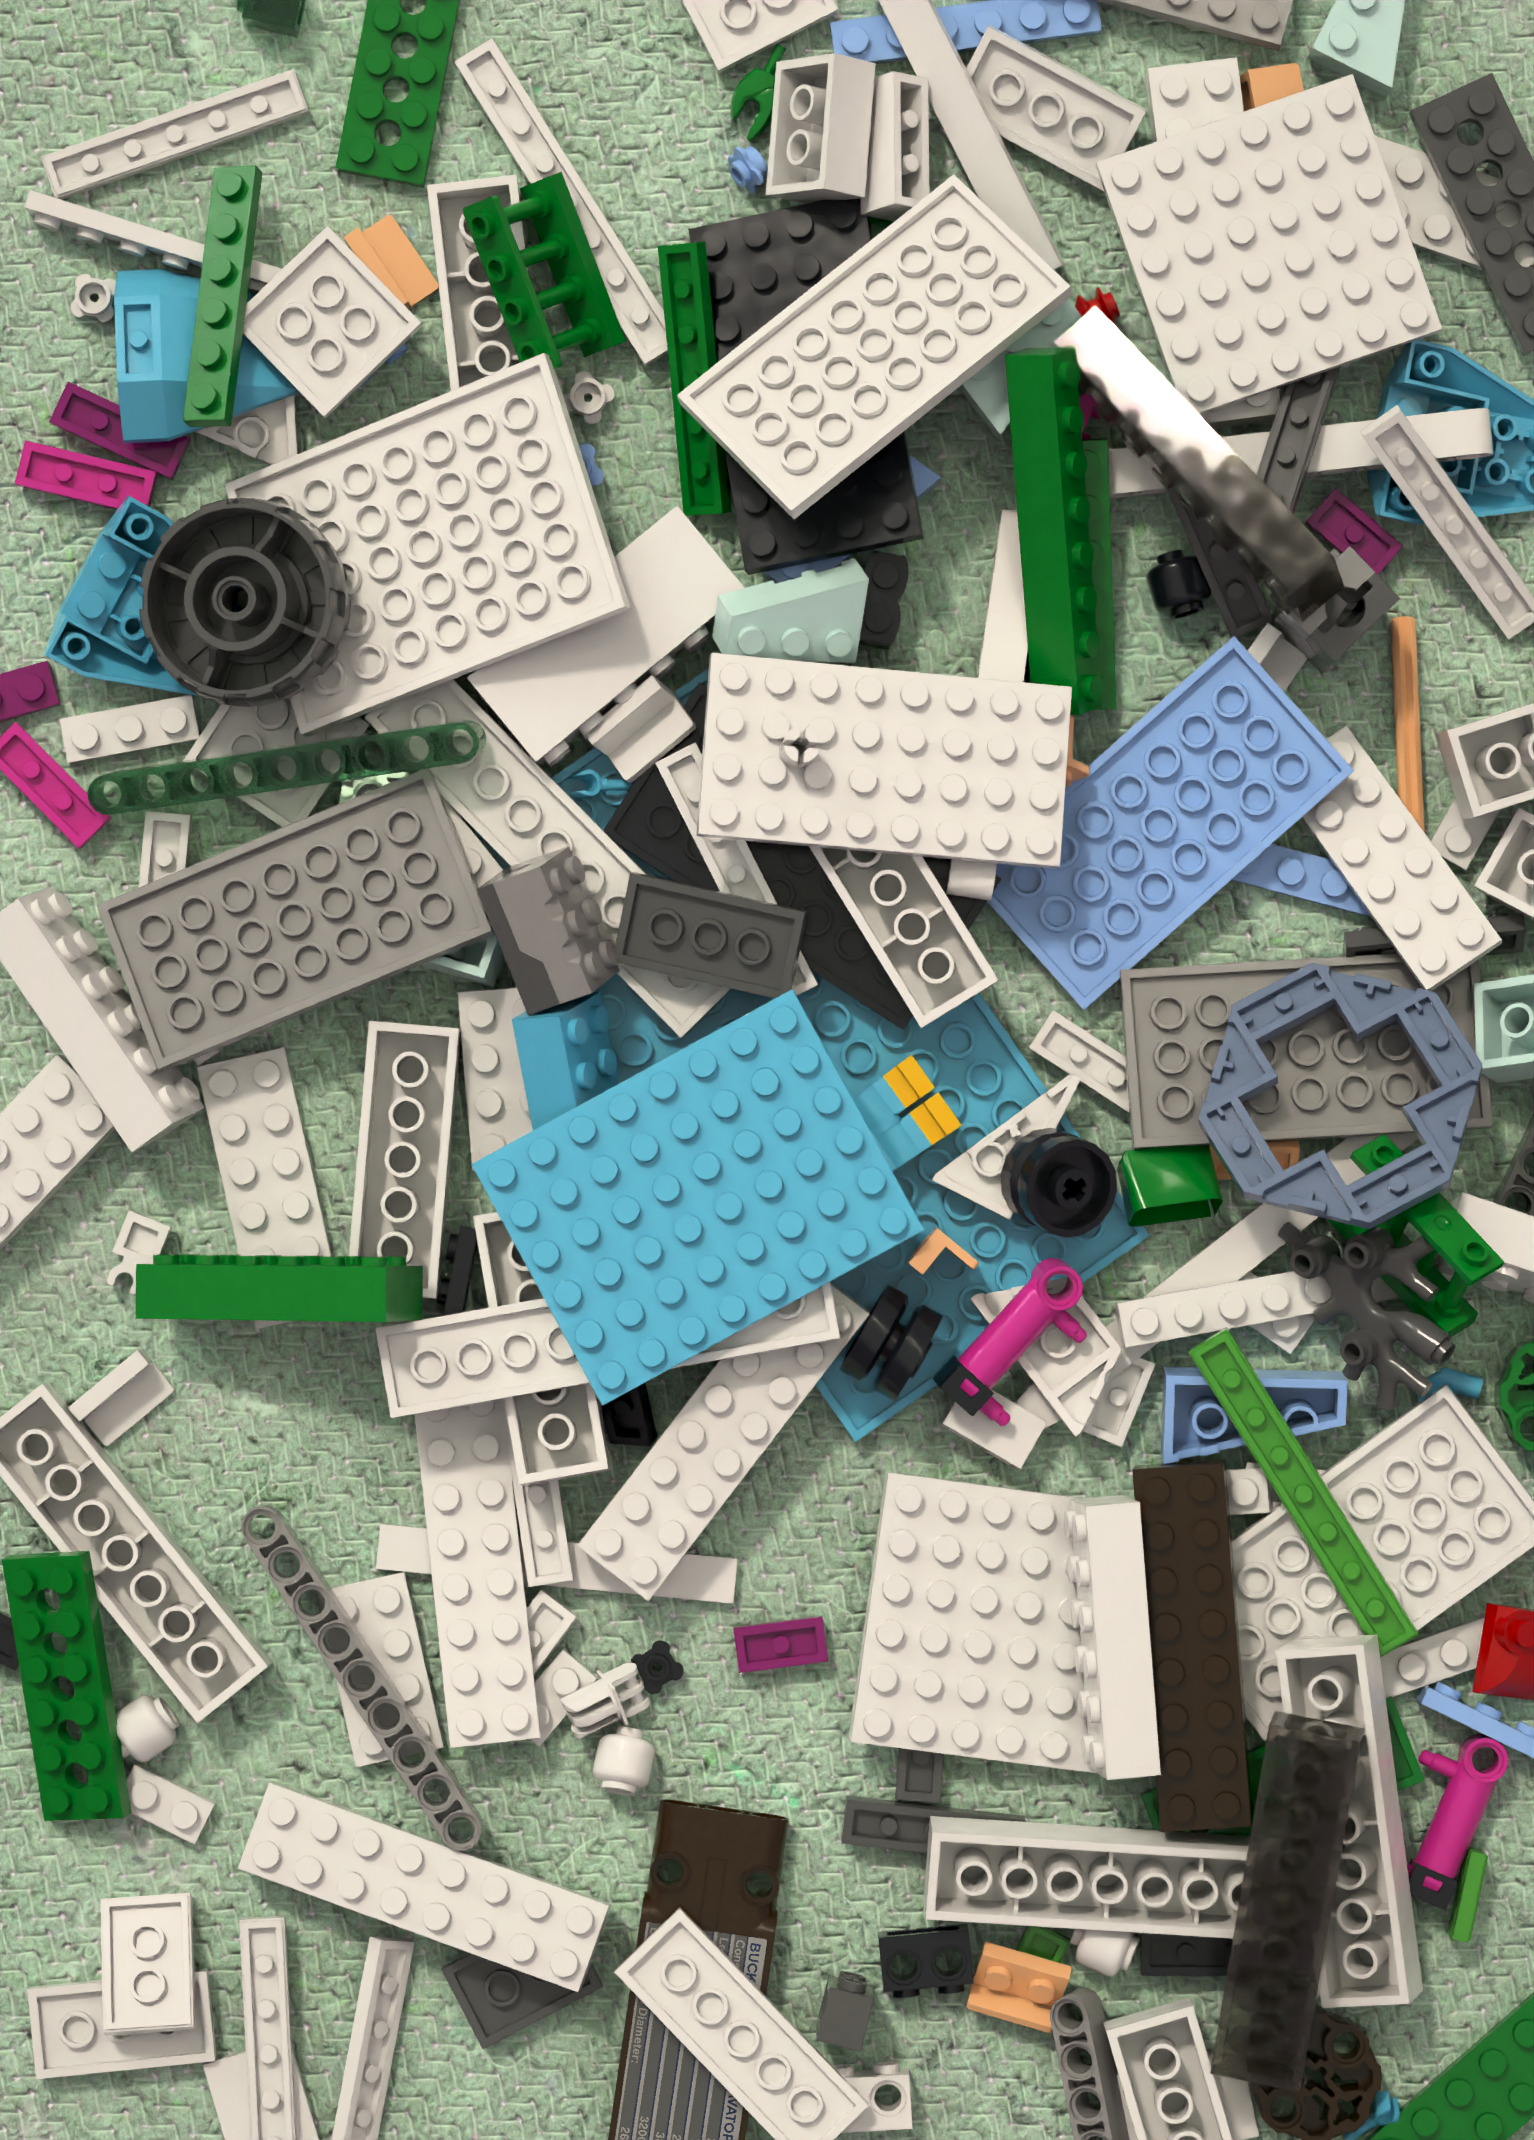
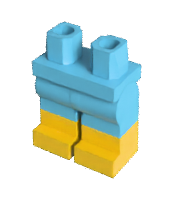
[853,1054,962,1171]

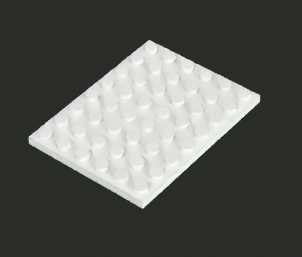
[224,353,631,737]

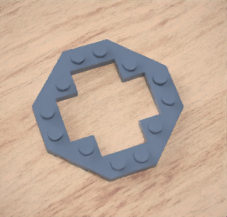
[1198,963,1482,1229]

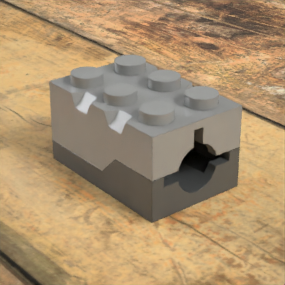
[1272,546,1401,674]
[477,846,620,1015]

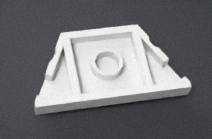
[970,1277,1122,1438]

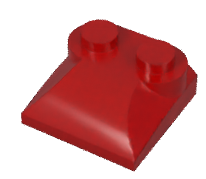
[1472,1603,1534,1701]

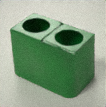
[1117,1145,1223,1227]

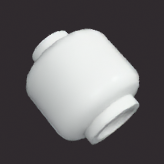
[116,1695,179,1762]
[592,1726,655,1796]
[1070,1929,1140,1977]

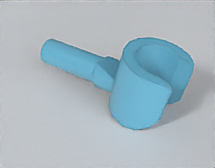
[570,769,635,800]
[1344,2091,1400,2140]

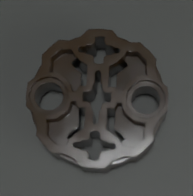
[1246,2006,1382,2140]

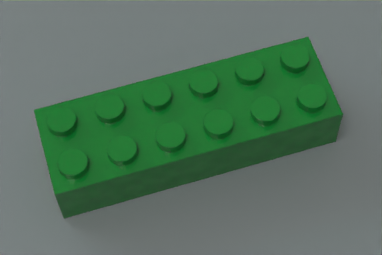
[136,1254,423,1322]

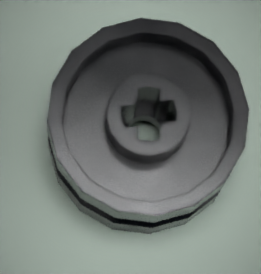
[1000,1128,1117,1238]
[839,1284,943,1401]

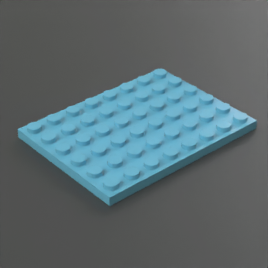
[471,989,924,1406]

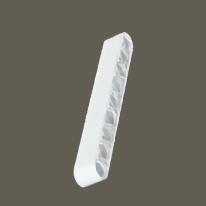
[1108,408,1494,499]
[946,509,1028,901]

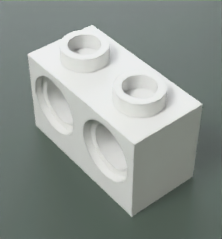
[832,2061,913,2133]

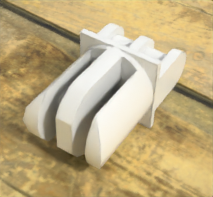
[560,1663,650,1739]

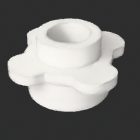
[70,274,116,322]
[563,371,615,424]

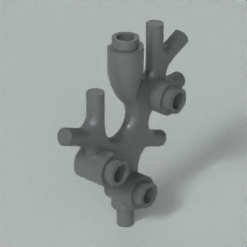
[1278,1222,1456,1409]

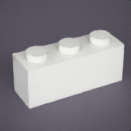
[860,71,930,221]

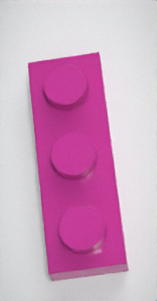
[15,440,158,510]
[0,722,112,849]

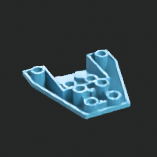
[114,269,299,443]
[1367,339,1534,525]
[44,496,244,696]

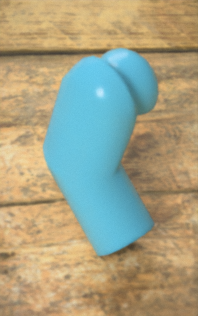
[1417,1367,1483,1403]

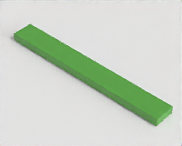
[1188,1327,1419,1658]

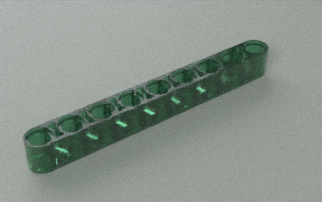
[88,719,486,815]

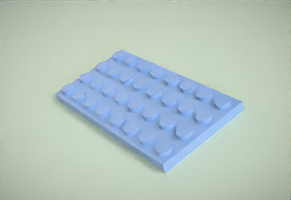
[987,636,1354,1010]

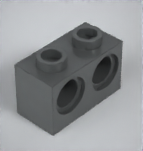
[816,1971,874,2052]

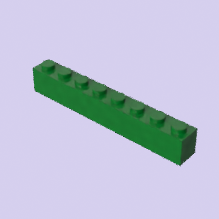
[1005,348,1104,715]

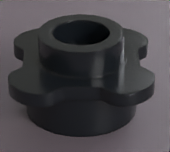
[630,1640,684,1694]

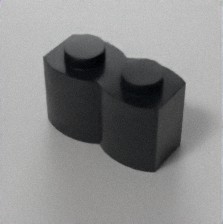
[859,551,908,650]

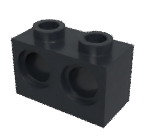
[878,1924,974,1998]

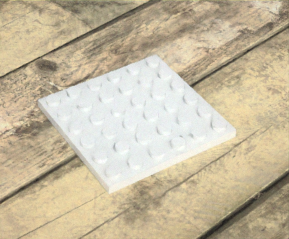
[1096,74,1442,420]
[848,1472,1096,1773]

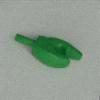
[730,44,786,142]

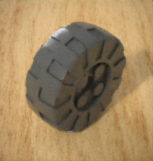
[139,498,351,707]

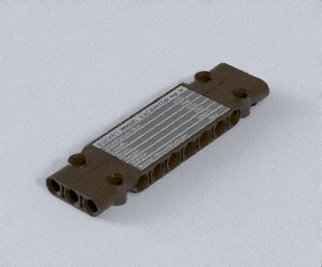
[608,1799,789,2140]

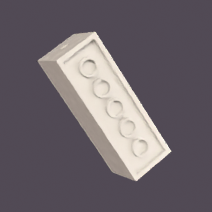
[467,506,745,768]

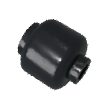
[1146,550,1211,619]

